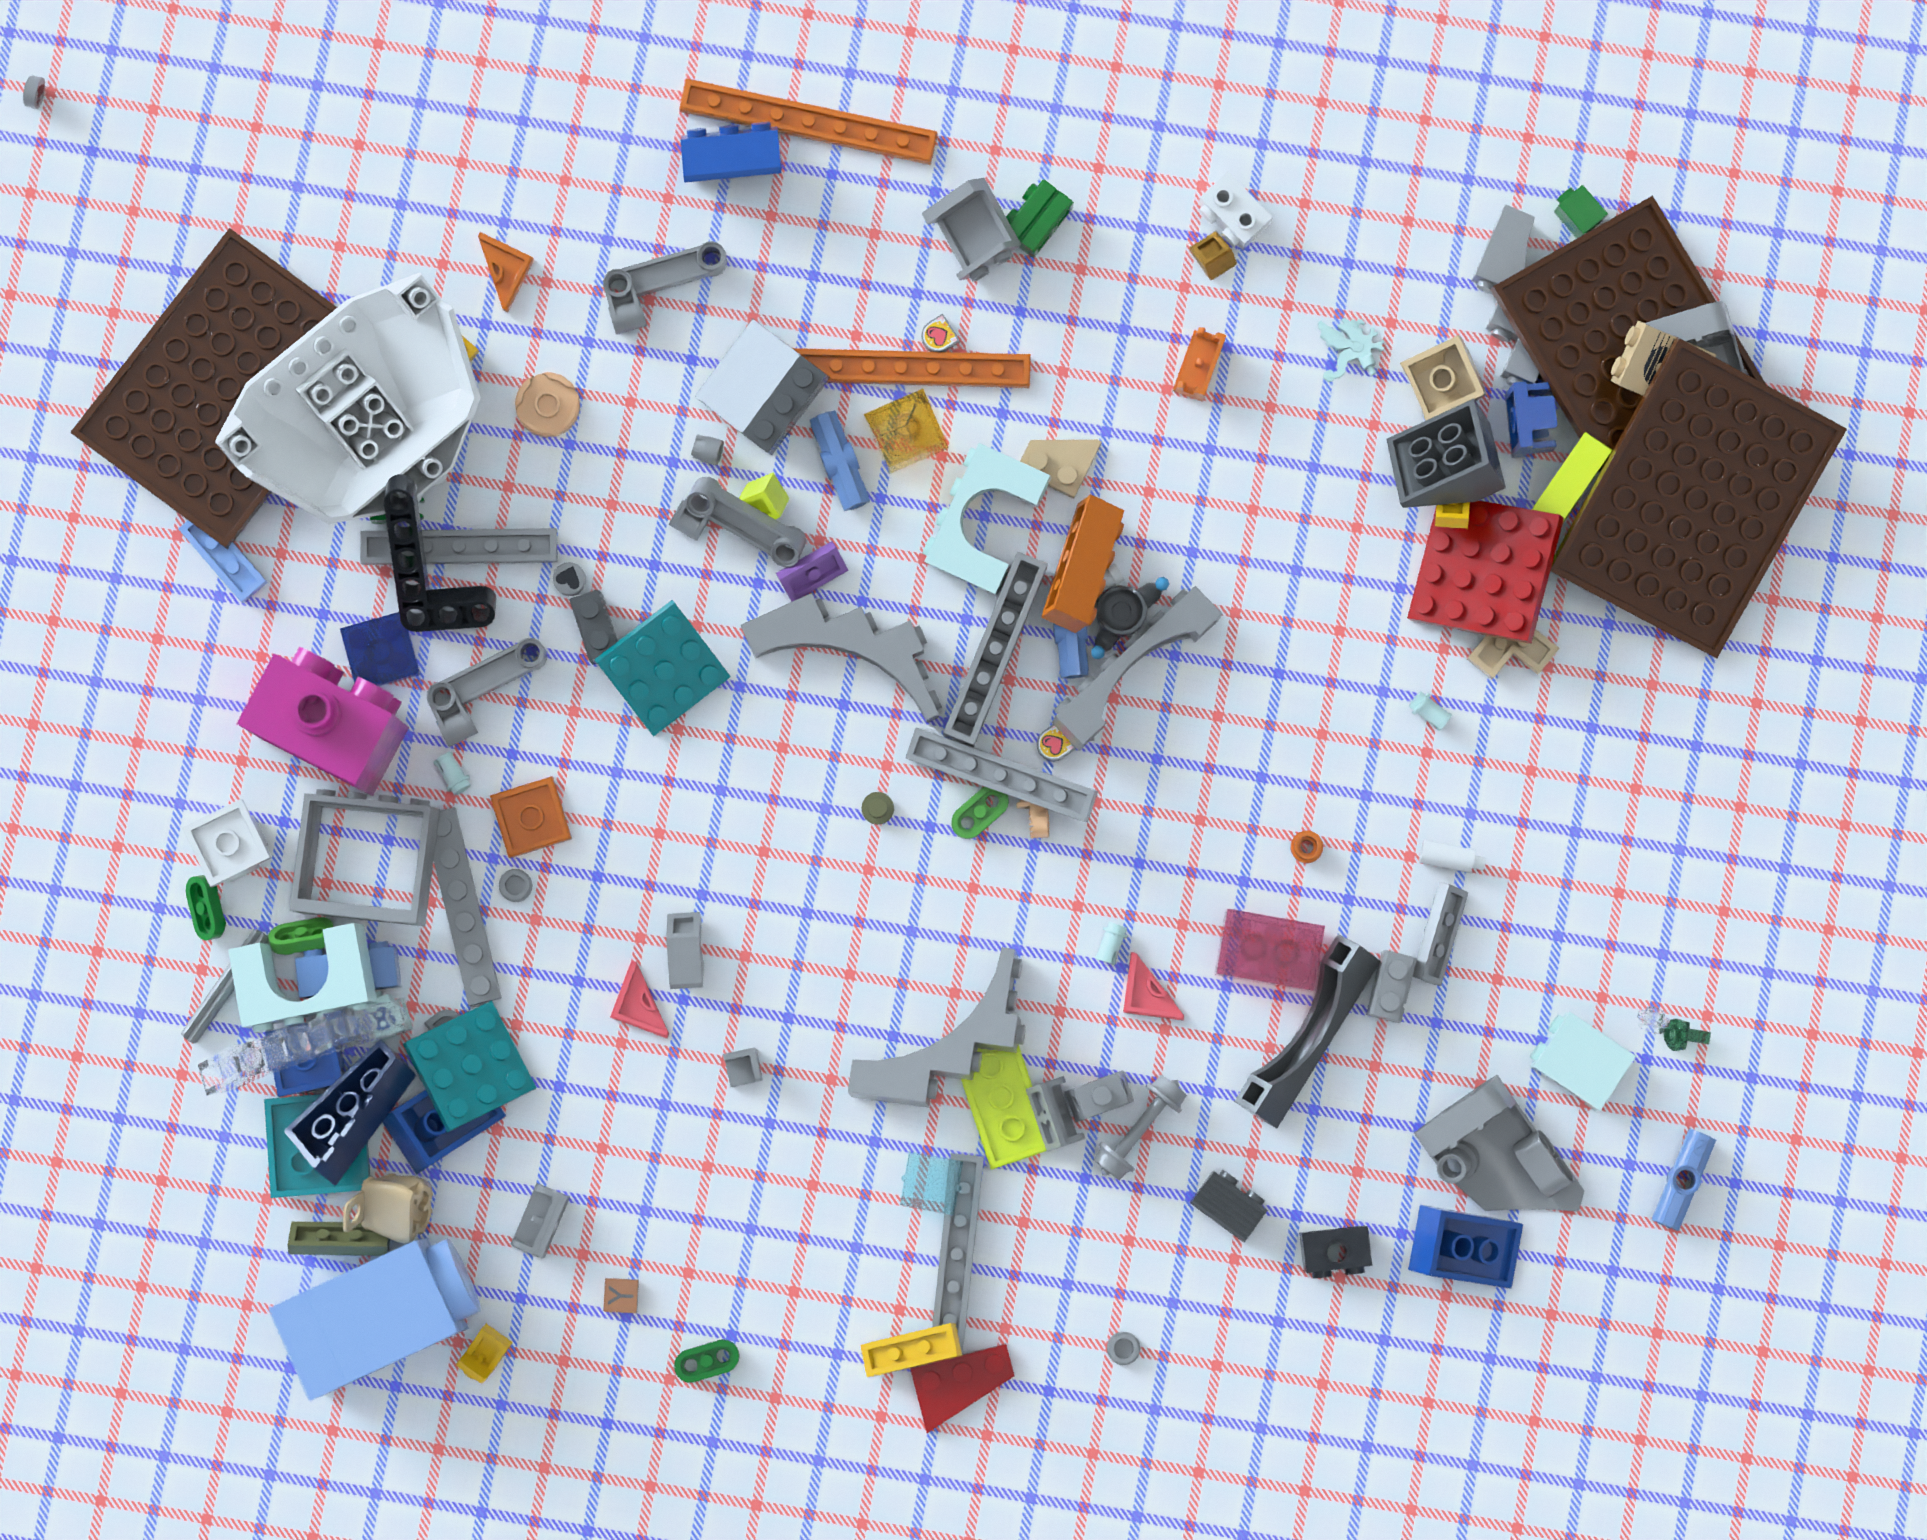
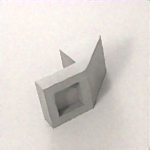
[666,912,704,989]

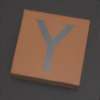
[603,1278,639,1313]

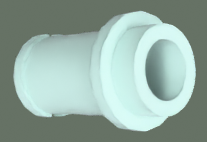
[1409,691,1452,731]
[433,752,471,796]
[1095,922,1128,965]

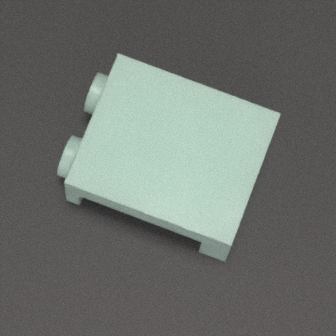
[1530,1012,1636,1111]

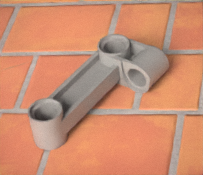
[603,241,727,335]
[668,477,807,567]
[427,638,547,747]

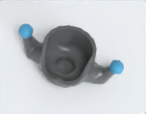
[1091,577,1170,660]

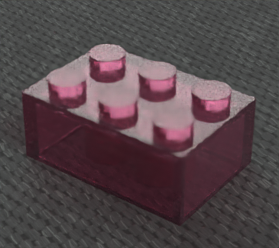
[1214,909,1325,992]

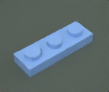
[178,521,268,603]

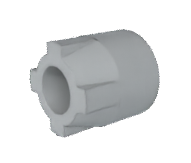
[691,434,724,466]

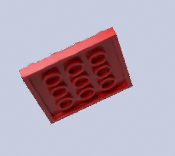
[1407,500,1564,644]

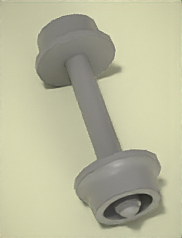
[1093,1075,1187,1181]

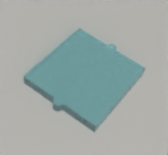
[900,1151,963,1215]

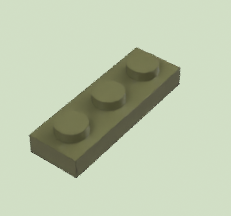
[287,1221,390,1256]

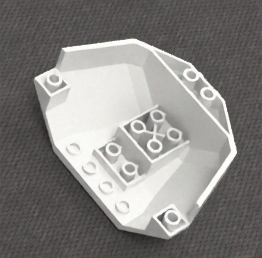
[215,273,481,524]

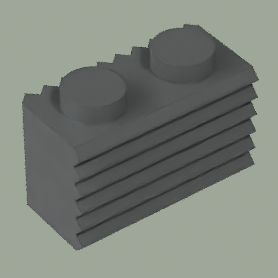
[569,590,618,665]
[1190,1170,1268,1242]

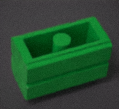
[1006,179,1074,258]

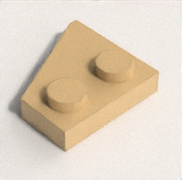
[1020,439,1102,499]

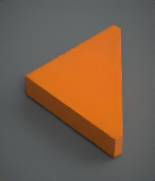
[478,232,534,313]

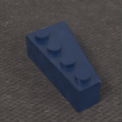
[284,1039,416,1186]

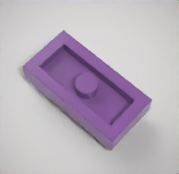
[776,541,849,602]

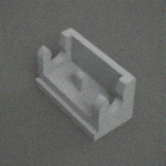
[1026,1076,1085,1151]
[511,1183,570,1259]

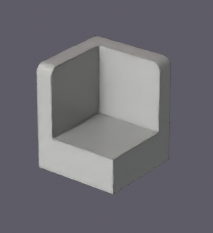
[723,1047,763,1087]

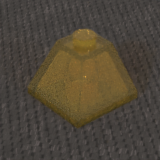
[864,389,949,474]

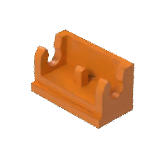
[1172,327,1227,402]

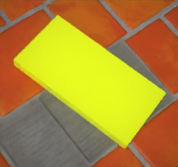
[961,1044,1046,1170]

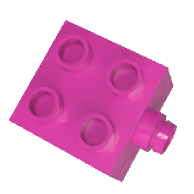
[236,646,409,796]

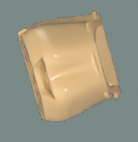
[343,1173,433,1244]

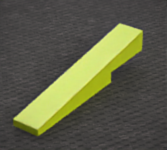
[1531,432,1613,525]

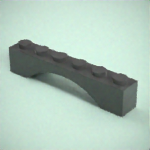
[1234,934,1381,1128]

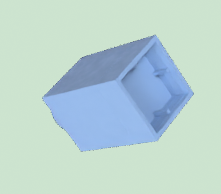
[268,1238,481,1401]

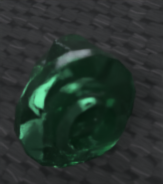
[1663,1018,1711,1051]

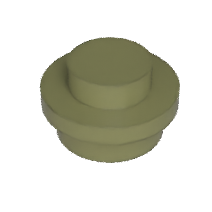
[861,792,894,825]

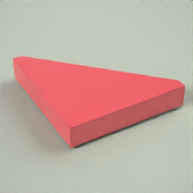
[1123,952,1184,1021]
[610,960,669,1039]

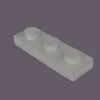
[1413,882,1469,986]

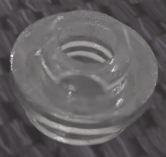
[1637,1007,1670,1034]

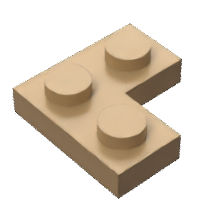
[1467,629,1560,679]

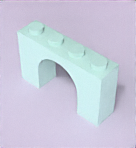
[922,443,1052,596]
[228,923,377,1033]

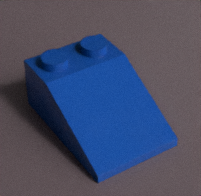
[382,1090,506,1175]
[1408,1205,1523,1289]

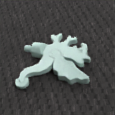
[1318,318,1384,382]

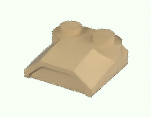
[1400,335,1487,421]

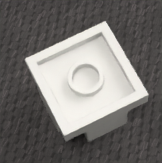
[182,799,271,887]

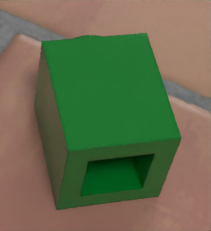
[1554,185,1608,238]

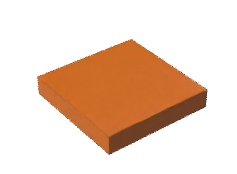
[490,776,572,858]

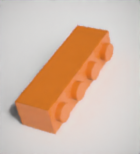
[1041,494,1125,633]

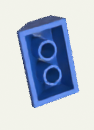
[681,122,782,183]

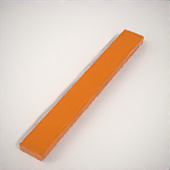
[679,78,938,165]
[793,348,1031,388]

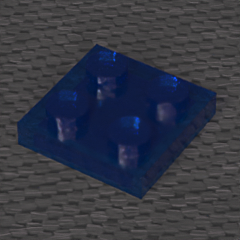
[340,612,421,686]

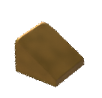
[1189,231,1237,280]

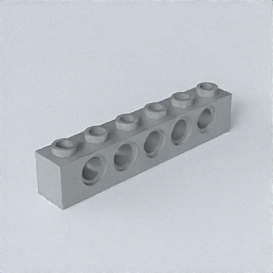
[943,551,1048,748]

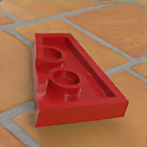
[910,1343,1014,1433]

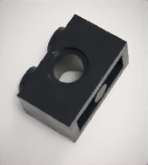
[1299,1225,1372,1279]

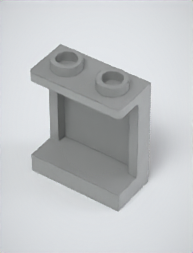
[921,178,1021,282]

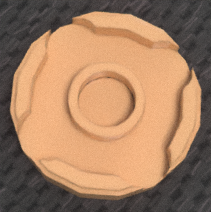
[515,372,580,438]

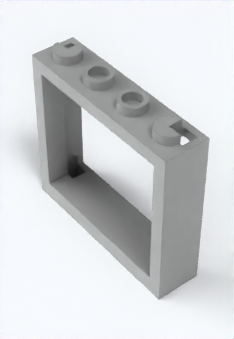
[289,789,440,927]

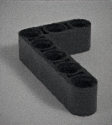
[384,474,497,632]

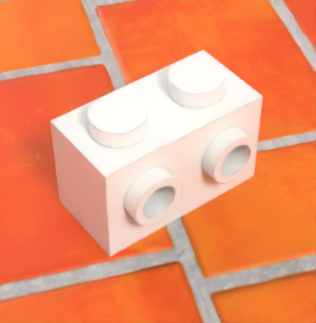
[1198,171,1273,250]

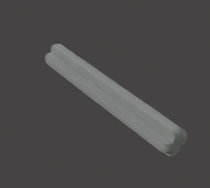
[181,929,269,1043]

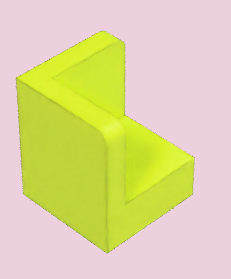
[739,472,789,519]

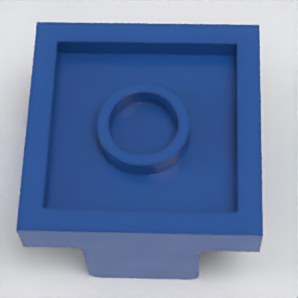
[1505,382,1558,458]
[265,1018,345,1097]

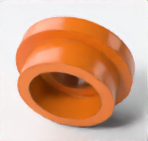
[1290,830,1323,863]

